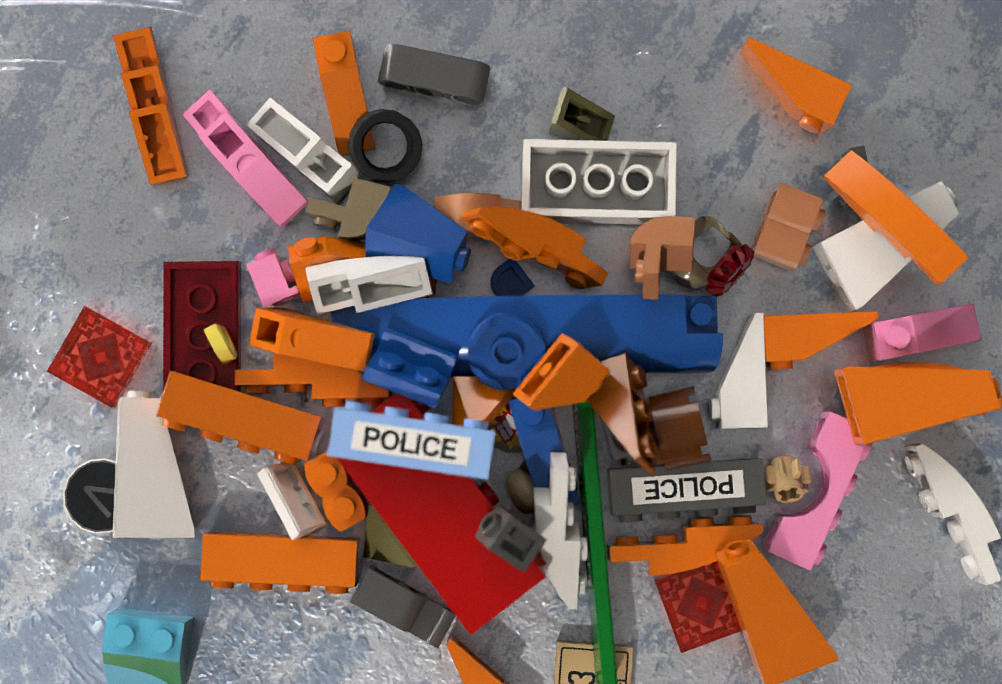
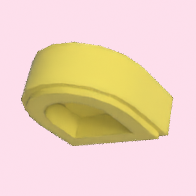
[203,323,237,365]

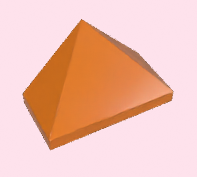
[452,376,518,426]

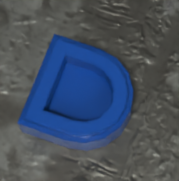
[490,258,535,296]

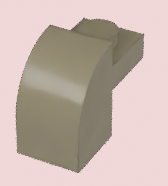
[305,178,392,241]

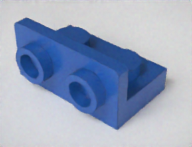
[362,329,457,408]

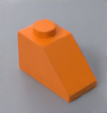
[513,333,610,411]

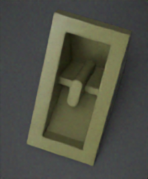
[549,87,615,141]

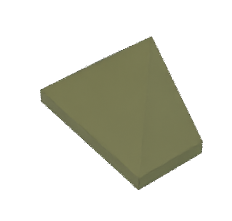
[363,504,417,568]

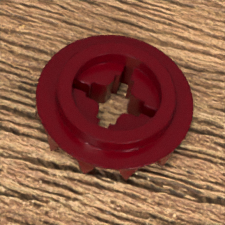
[706,244,754,297]

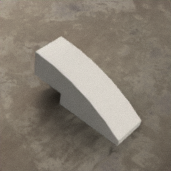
[246,98,362,204]
[305,256,432,315]

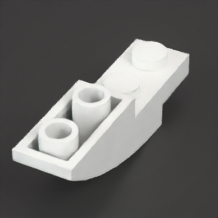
[905,443,1001,585]
[534,452,587,610]

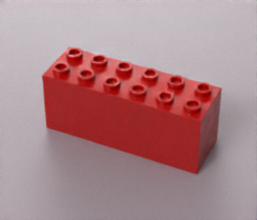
[327,393,547,635]

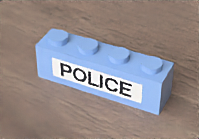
[327,401,495,479]

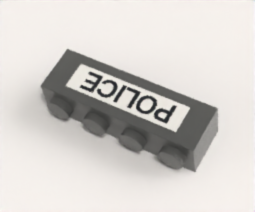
[607,458,767,522]

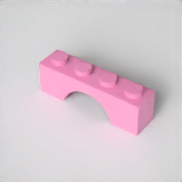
[762,411,873,571]

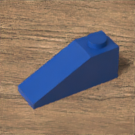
[508,398,581,507]

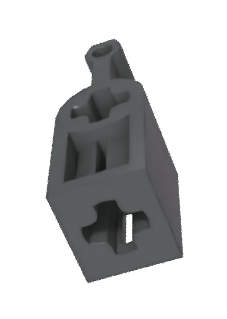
[350,565,456,648]

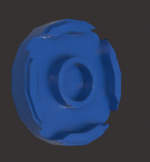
[468,312,545,390]

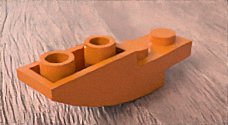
[461,207,608,289]
[235,354,392,407]
[607,515,763,576]

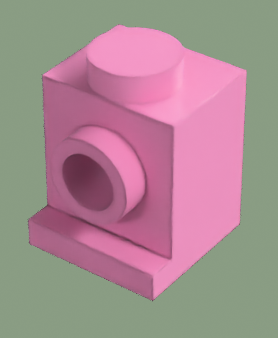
[247,249,301,308]

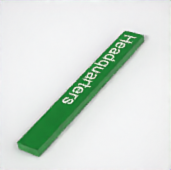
[572,400,618,684]

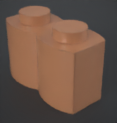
[751,183,825,271]

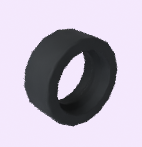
[348,109,423,183]

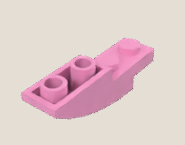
[182,89,308,228]

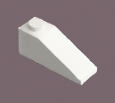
[709,313,768,429]

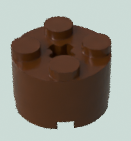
[648,386,711,471]

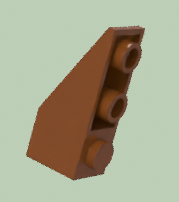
[587,353,657,474]

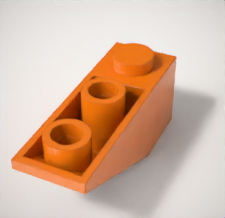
[249,308,375,372]

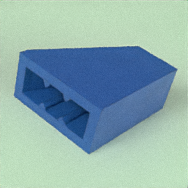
[365,183,471,284]

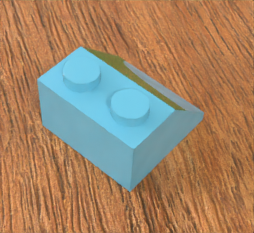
[102,607,194,684]

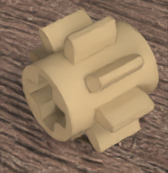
[764,455,812,503]

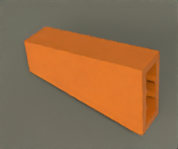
[834,366,1001,445]
[715,539,838,684]

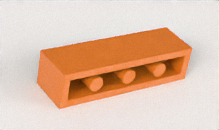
[156,370,321,465]
[200,531,361,594]

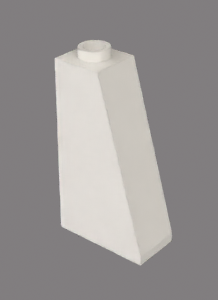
[813,181,960,312]
[112,391,195,538]

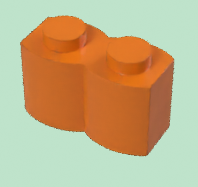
[304,451,368,532]

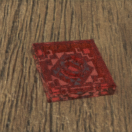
[47,306,152,408]
[654,561,742,653]

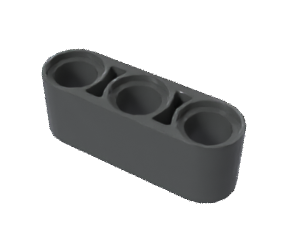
[377,44,491,105]

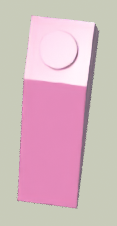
[863,303,982,362]

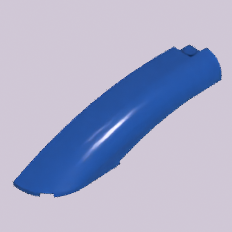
[330,295,723,377]

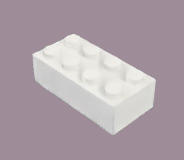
[521,139,677,224]

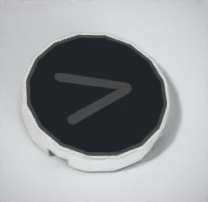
[63,458,116,534]

